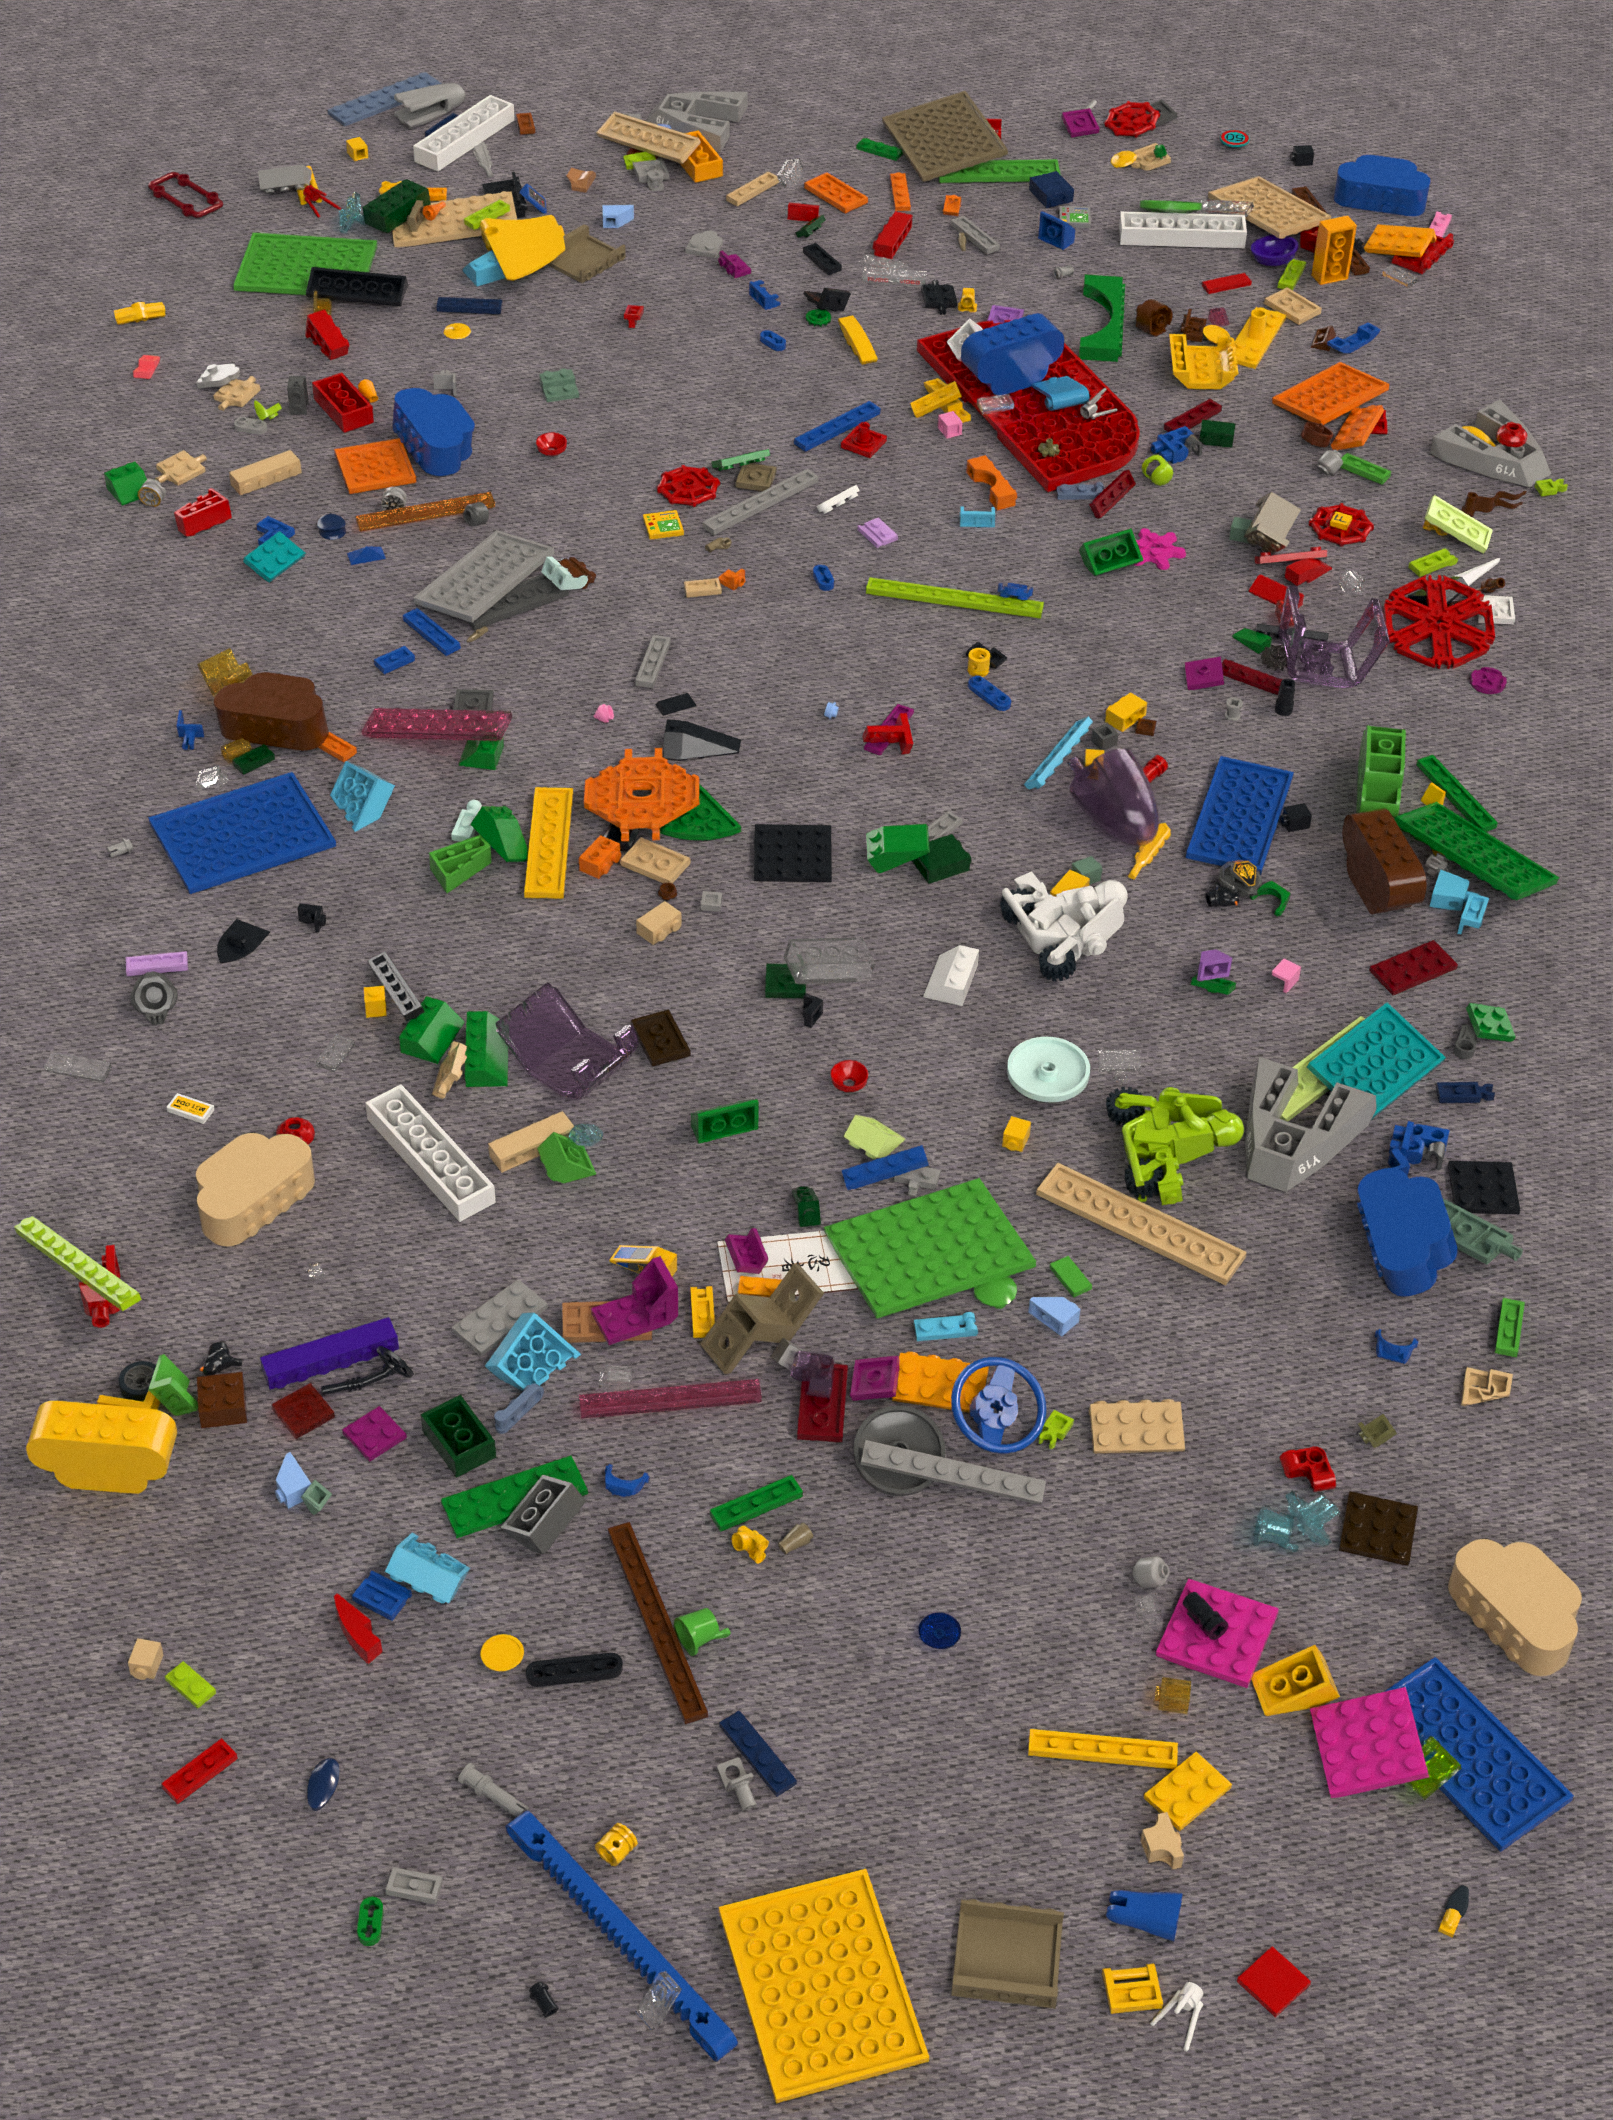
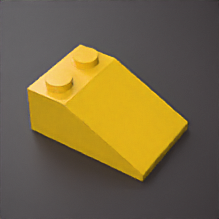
[1251,1645,1340,1716]

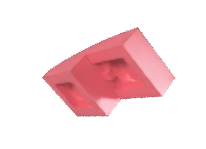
[133,355,160,379]

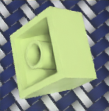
[844,1115,906,1160]

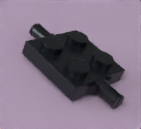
[921,279,958,315]

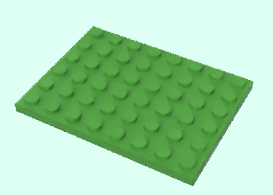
[233,233,378,295]
[824,1178,1036,1319]

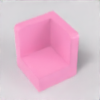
[1272,959,1301,993]

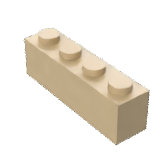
[229,450,302,496]
[488,1111,576,1173]

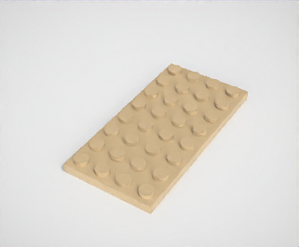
[1208,176,1331,239]
[392,191,517,247]

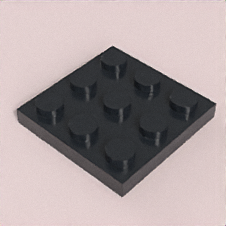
[1448,1161,1520,1215]

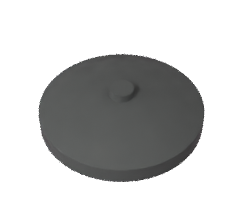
[853,1406,945,1496]

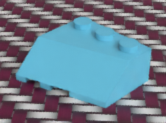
[462,250,505,286]
[330,761,395,832]
[485,1313,581,1391]
[385,1533,470,1603]

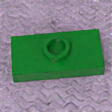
[1191,974,1236,995]

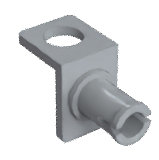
[433,370,457,396]
[717,1757,757,1811]

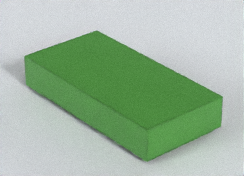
[1050,1256,1092,1298]

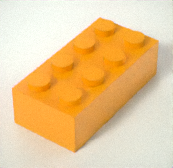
[680,130,723,183]
[1311,216,1357,285]

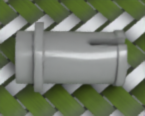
[1053,265,1074,279]
[107,839,133,859]

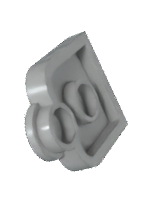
[685,231,723,258]
[196,364,240,389]

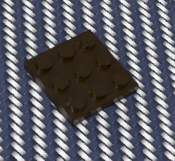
[1339,1491,1418,1566]

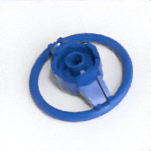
[951,1357,1047,1454]

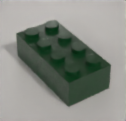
[362,179,431,233]

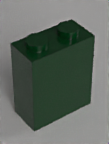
[911,834,972,884]

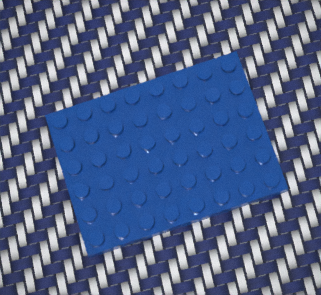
[148,772,336,894]

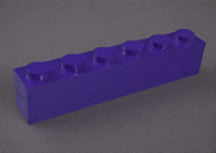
[260,1317,399,1390]

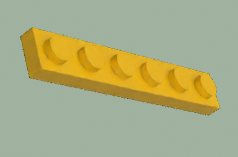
[1028,1729,1178,1769]

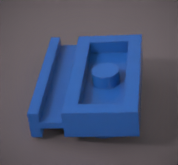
[352,1571,412,1621]

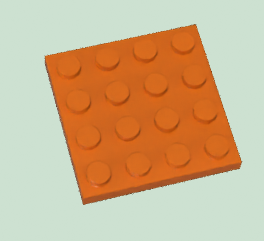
[334,438,417,494]

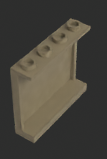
[547,224,626,283]
[951,1899,1064,2009]

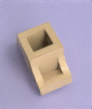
[1141,1812,1184,1869]

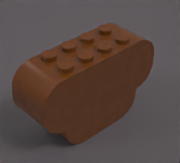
[214,672,329,751]
[1342,808,1427,915]

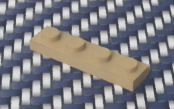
[726,172,779,206]

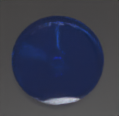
[918,1613,961,1649]

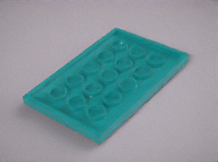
[1306,1002,1446,1120]

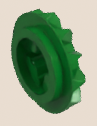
[806,309,831,327]

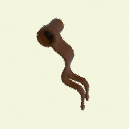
[1461,491,1527,517]
[1447,577,1505,607]

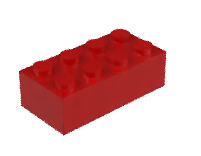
[312,373,374,433]

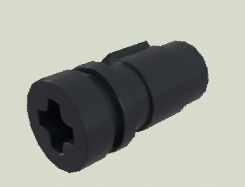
[1275,679,1296,716]
[1183,1592,1228,1640]

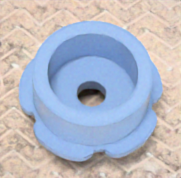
[824,702,839,719]

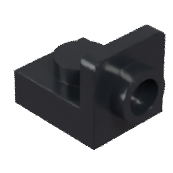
[297,903,326,932]
[803,993,823,1028]

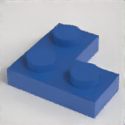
[256,516,295,545]

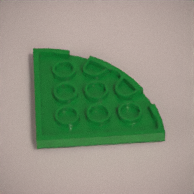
[660,785,741,840]

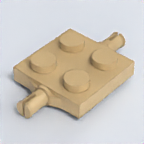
[213,376,260,411]
[155,450,207,486]
[432,1041,467,1099]

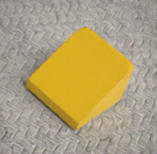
[1421,783,1446,805]

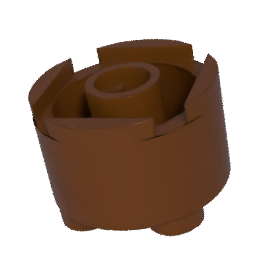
[1136,299,1173,337]

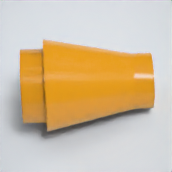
[358,379,379,403]

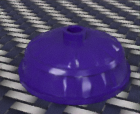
[1251,235,1298,266]

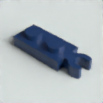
[1436,1082,1495,1103]

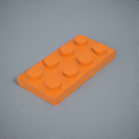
[804,172,868,214]
[1331,405,1384,450]

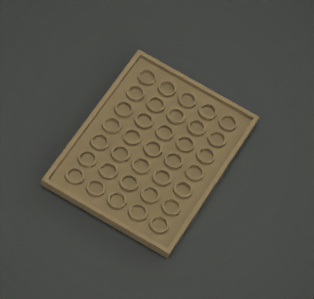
[882,91,1008,182]

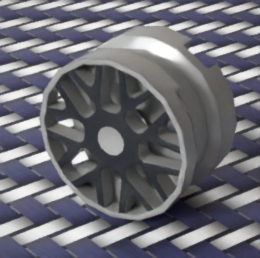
[381,487,407,513]

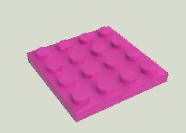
[1156,1579,1279,1688]
[1310,1687,1429,1798]

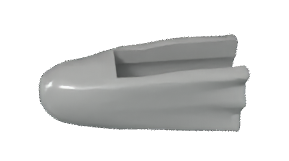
[394,83,466,129]

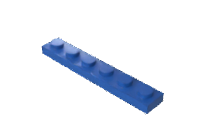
[794,401,881,452]

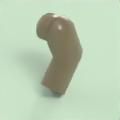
[705,537,732,552]

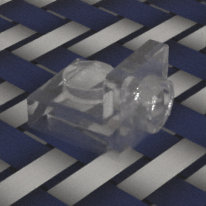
[195,766,228,791]

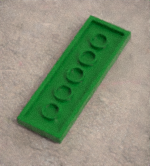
[441,1455,588,1539]

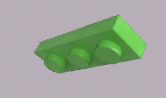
[1340,453,1391,485]
[1494,1298,1525,1358]

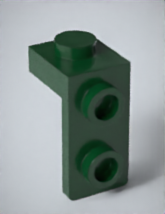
[791,1186,821,1227]

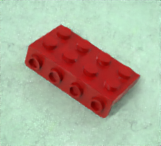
[1392,233,1454,274]

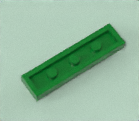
[710,1475,803,1532]

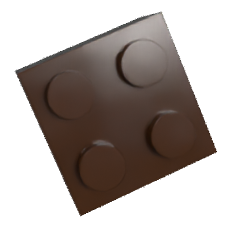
[197,1372,247,1429]

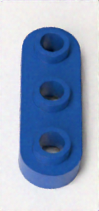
[968,676,1011,711]

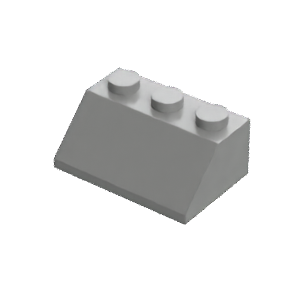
[258,165,312,194]

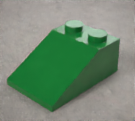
[470,806,528,862]
[866,824,930,873]

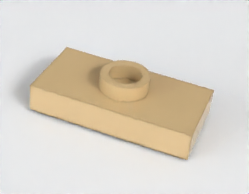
[684,578,722,598]

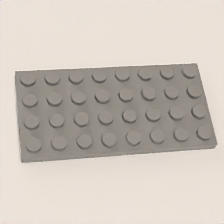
[414,530,554,623]

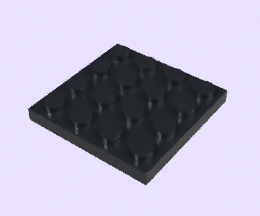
[754,824,832,882]

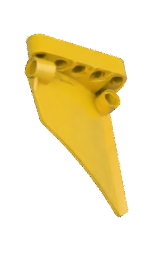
[480,215,566,281]

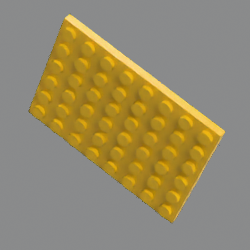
[718,1869,929,2103]

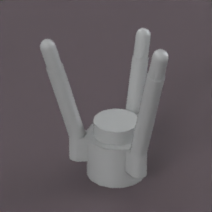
[1080,388,1117,419]

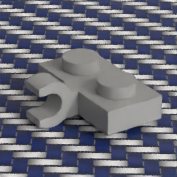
[894,1167,941,1197]

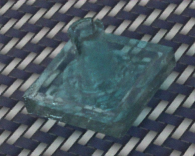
[338,192,366,234]

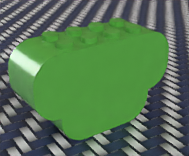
[1356,725,1406,819]

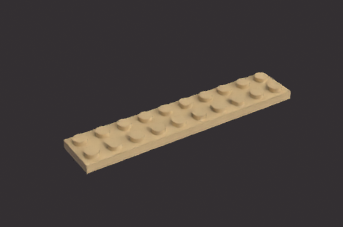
[1036,1163,1247,1286]

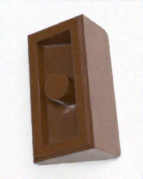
[1311,325,1336,351]

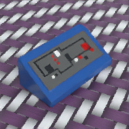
[520,184,547,214]

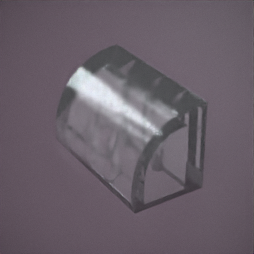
[777,158,805,190]

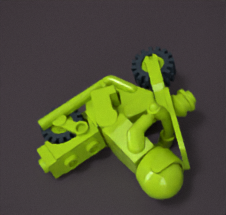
[1106,1087,1244,1206]

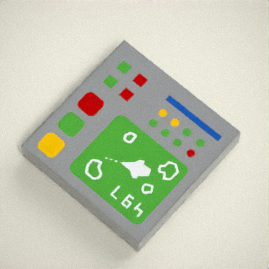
[1059,206,1091,228]

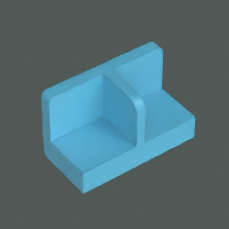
[1457,893,1489,935]

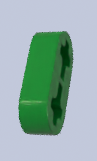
[357,1896,384,1946]

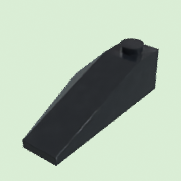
[662,719,741,761]

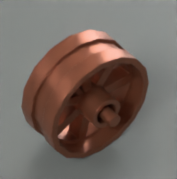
[1301,422,1333,447]

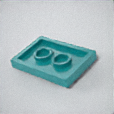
[243,531,306,583]

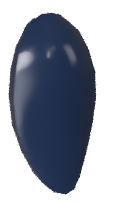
[307,1758,340,1811]

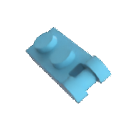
[913,1312,978,1341]

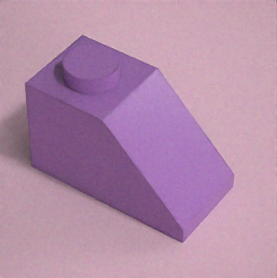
[1197,949,1232,981]

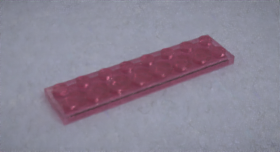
[361,708,512,741]

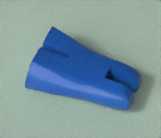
[1106,1890,1183,1942]

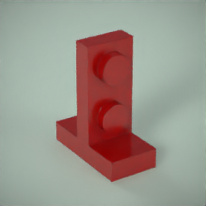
[862,713,914,754]

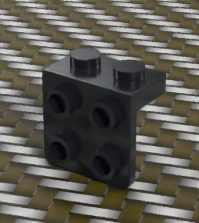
[803,287,851,312]

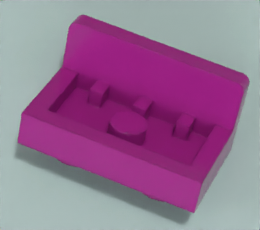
[725,1228,768,1274]

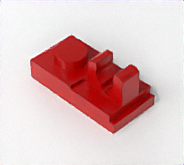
[624,305,644,328]

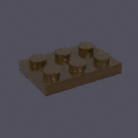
[631,1009,691,1067]

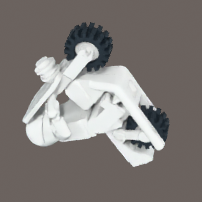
[1000,872,1128,982]

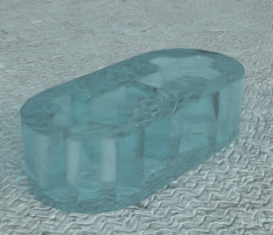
[569,1124,603,1146]

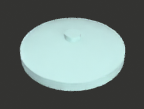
[1007,1037,1090,1102]

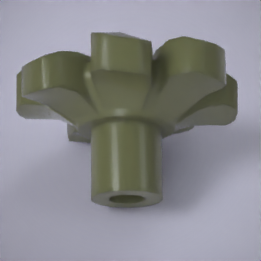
[1038,438,1060,457]

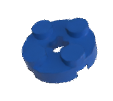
[997,583,1034,600]

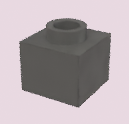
[1091,723,1118,750]

